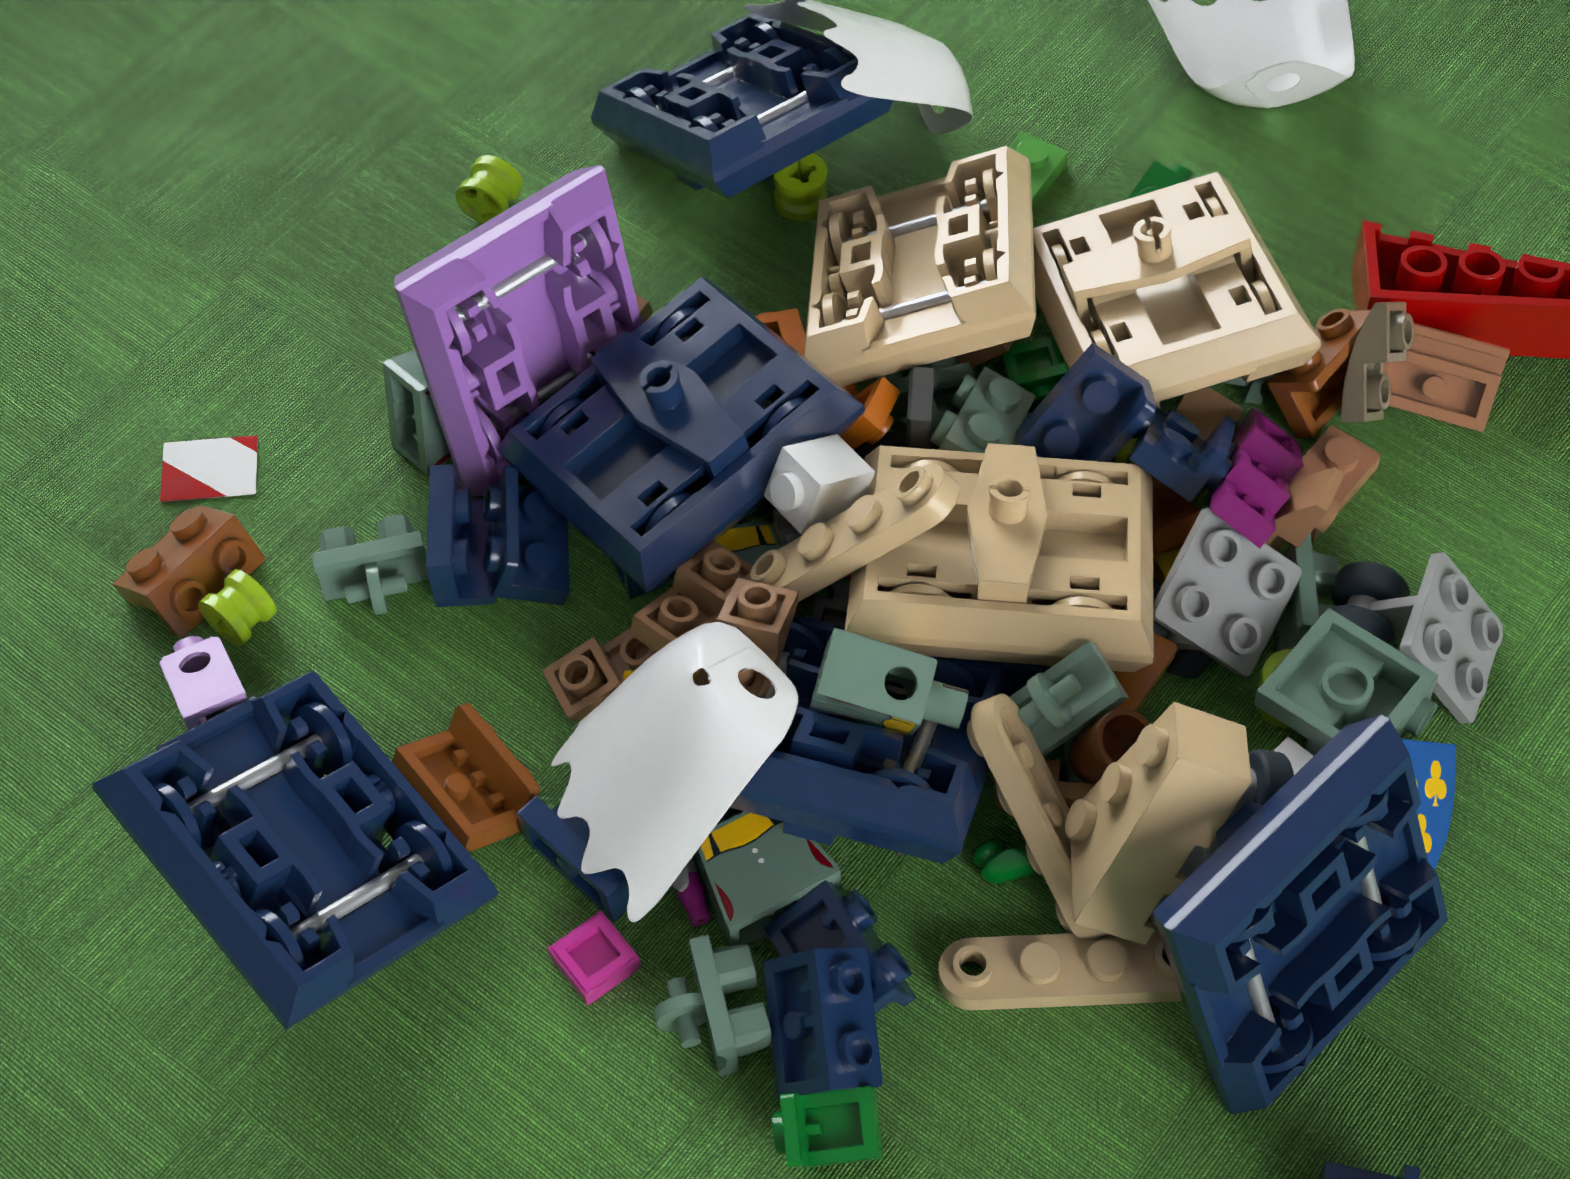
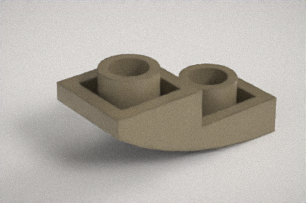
[1341,302,1414,422]

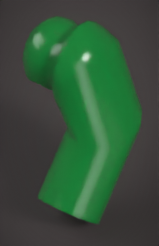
[972,838,1037,885]

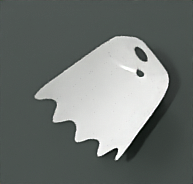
[744,0,973,134]
[1148,0,1355,109]
[551,622,798,922]

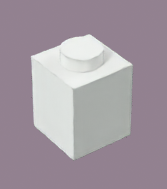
[764,434,875,534]

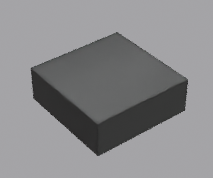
[906,367,934,449]

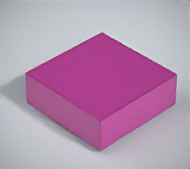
[547,911,641,1006]

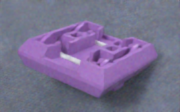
[394,165,642,497]

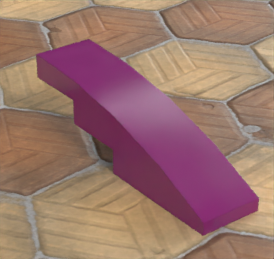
[1210,406,1304,549]

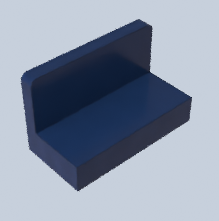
[517,796,629,923]

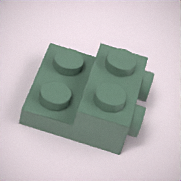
[929,367,1040,457]
[1254,608,1439,756]

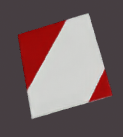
[160,435,258,502]

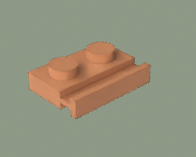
[1383,322,1510,432]

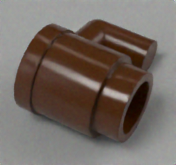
[1069,708,1150,784]

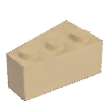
[1065,702,1252,945]

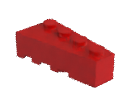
[1351,220,1570,359]

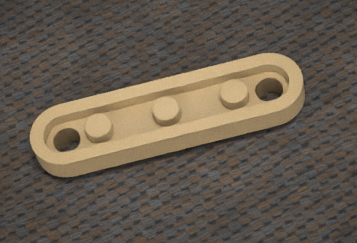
[750,463,960,602]
[967,694,1110,940]
[938,930,1182,1010]

